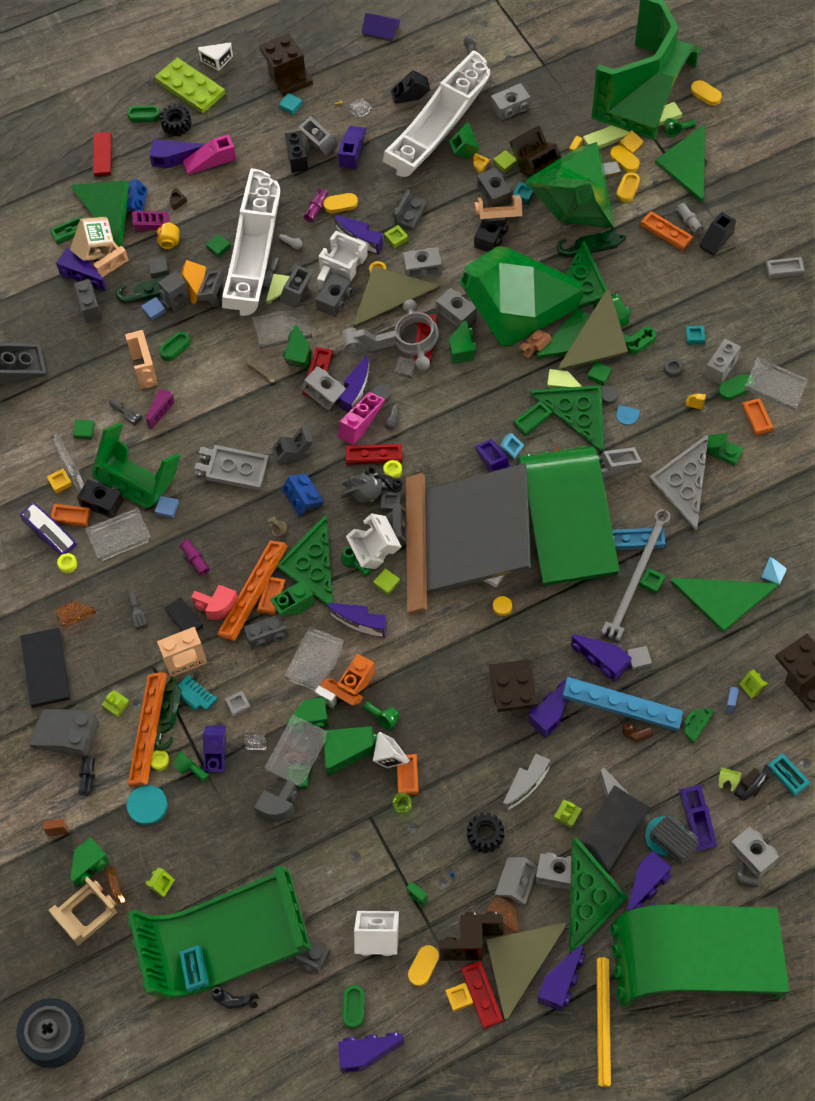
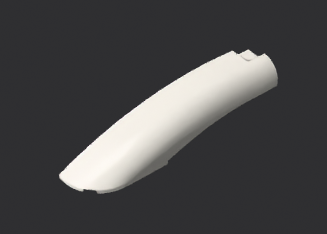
[382,50,490,177]
[222,168,280,316]

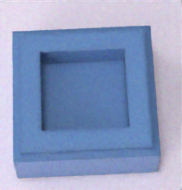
[141,297,166,321]
[155,496,179,519]
[725,687,739,714]

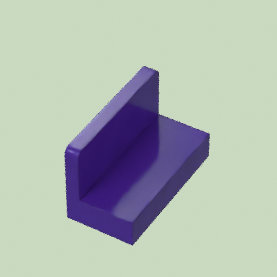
[362,13,400,40]

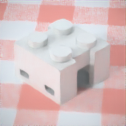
[318,231,368,281]
[346,513,401,569]

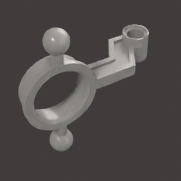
[342,299,439,371]

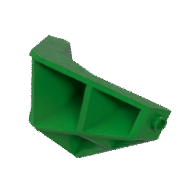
[526,142,614,229]
[459,246,585,346]

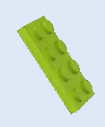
[154,57,226,114]

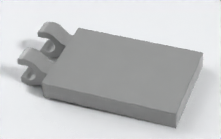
[194,445,269,491]

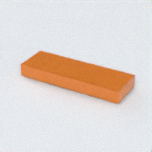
[640,211,694,251]

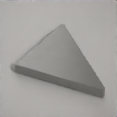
[649,435,708,531]

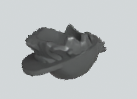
[340,473,387,503]

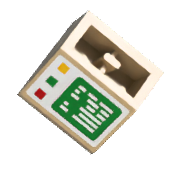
[70,217,114,261]

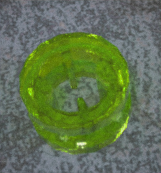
[393,793,412,813]

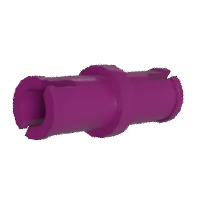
[303,188,328,222]
[179,539,210,576]

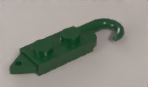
[557,231,626,257]
[116,277,166,303]
[154,676,181,751]

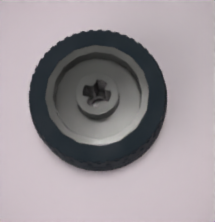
[16,998,85,1068]

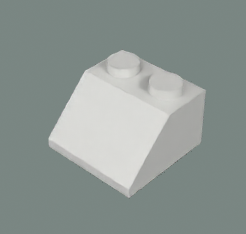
[354,911,399,956]

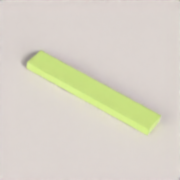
[583,102,682,149]

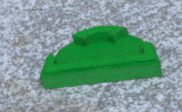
[684,708,715,744]

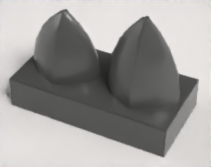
[197,269,225,307]
[386,503,407,546]

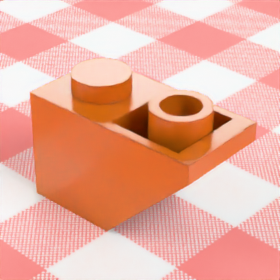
[337,653,376,695]

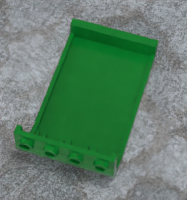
[516,446,620,586]
[128,866,311,999]
[610,904,789,1007]

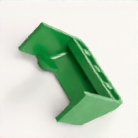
[92,422,181,508]

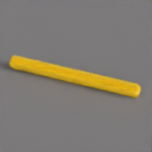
[596,957,611,1087]

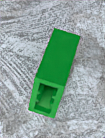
[323,726,377,776]

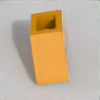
[180,260,206,304]

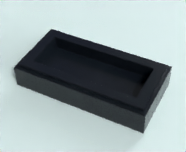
[165,597,203,632]

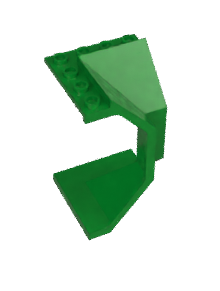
[591,0,702,140]

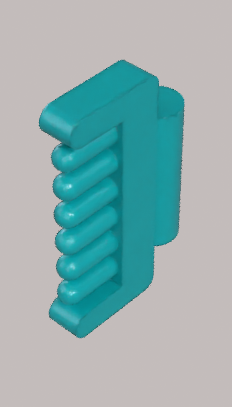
[178,675,217,711]

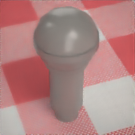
[279,234,303,250]

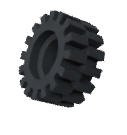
[160,104,192,136]
[467,813,504,853]

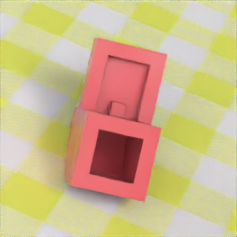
[191,585,238,620]

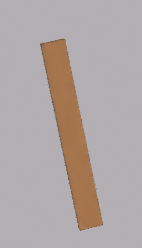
[406,473,427,615]

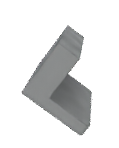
[495,857,538,905]

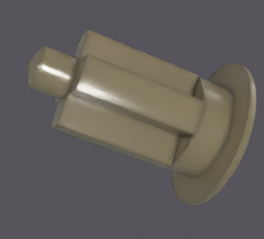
[267,516,287,537]

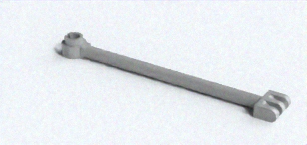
[601,509,670,642]

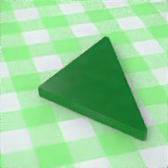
[655,125,705,203]
[71,180,129,247]
[566,241,608,309]
[537,308,635,359]
[530,385,604,453]
[276,515,333,607]
[671,578,778,633]
[569,837,628,954]

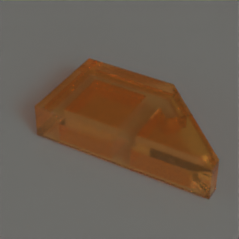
[55,601,96,627]
[107,866,125,903]
[485,895,520,933]

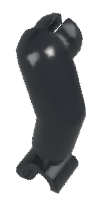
[365,466,403,492]
[734,764,773,801]
[211,986,259,1009]

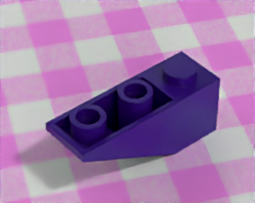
[338,126,366,169]
[149,140,204,168]
[56,247,106,290]
[571,634,632,682]
[528,676,574,738]
[627,851,672,912]
[537,945,586,1011]
[338,1033,404,1073]

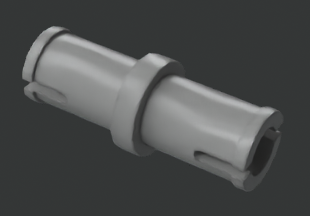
[676,203,704,235]

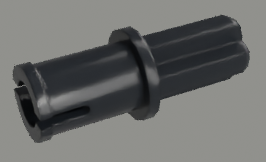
[79,755,95,796]

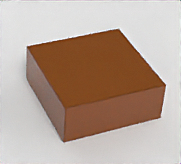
[43,819,68,836]

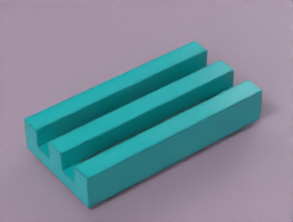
[767,753,811,797]
[180,945,209,993]

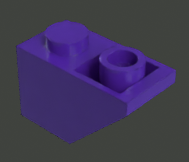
[203,726,227,773]

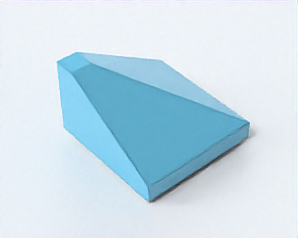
[500,433,524,459]
[761,557,787,585]

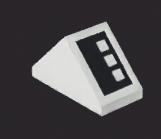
[198,42,233,71]
[373,732,410,768]

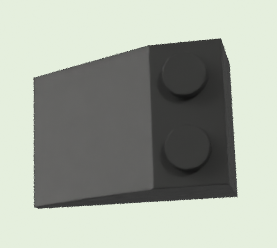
[0,343,46,385]
[29,709,99,758]

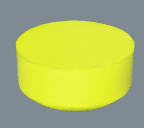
[383,460,402,479]
[57,553,77,573]
[151,750,170,771]

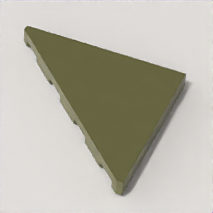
[353,266,439,328]
[559,289,628,370]
[486,922,566,1021]

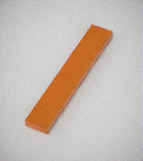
[217,540,288,641]
[128,672,167,787]

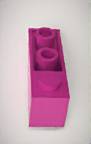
[183,134,236,175]
[338,392,385,445]

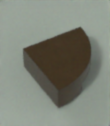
[170,188,187,210]
[741,768,761,797]

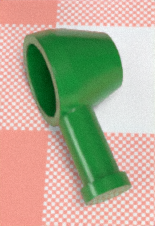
[664,118,696,137]
[341,547,372,577]
[363,701,400,730]
[172,751,209,782]

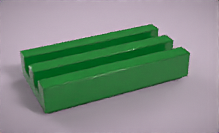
[49,216,82,245]

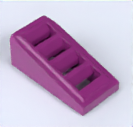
[132,211,169,233]
[146,389,175,429]

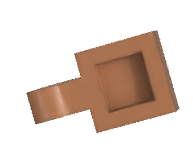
[519,330,552,358]

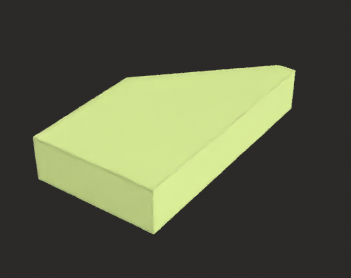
[266,274,290,304]
[547,369,581,388]

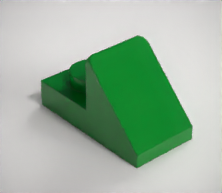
[707,433,744,466]

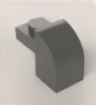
[272,426,313,463]
[254,780,298,822]

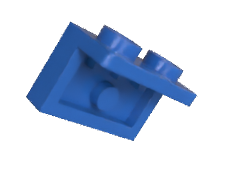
[126,179,148,213]
[282,474,324,516]

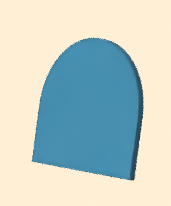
[616,405,640,425]

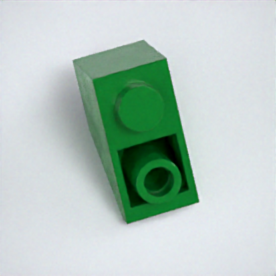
[449,122,480,159]
[449,321,477,364]
[283,325,313,369]
[270,580,315,615]
[287,697,329,734]
[70,837,109,888]

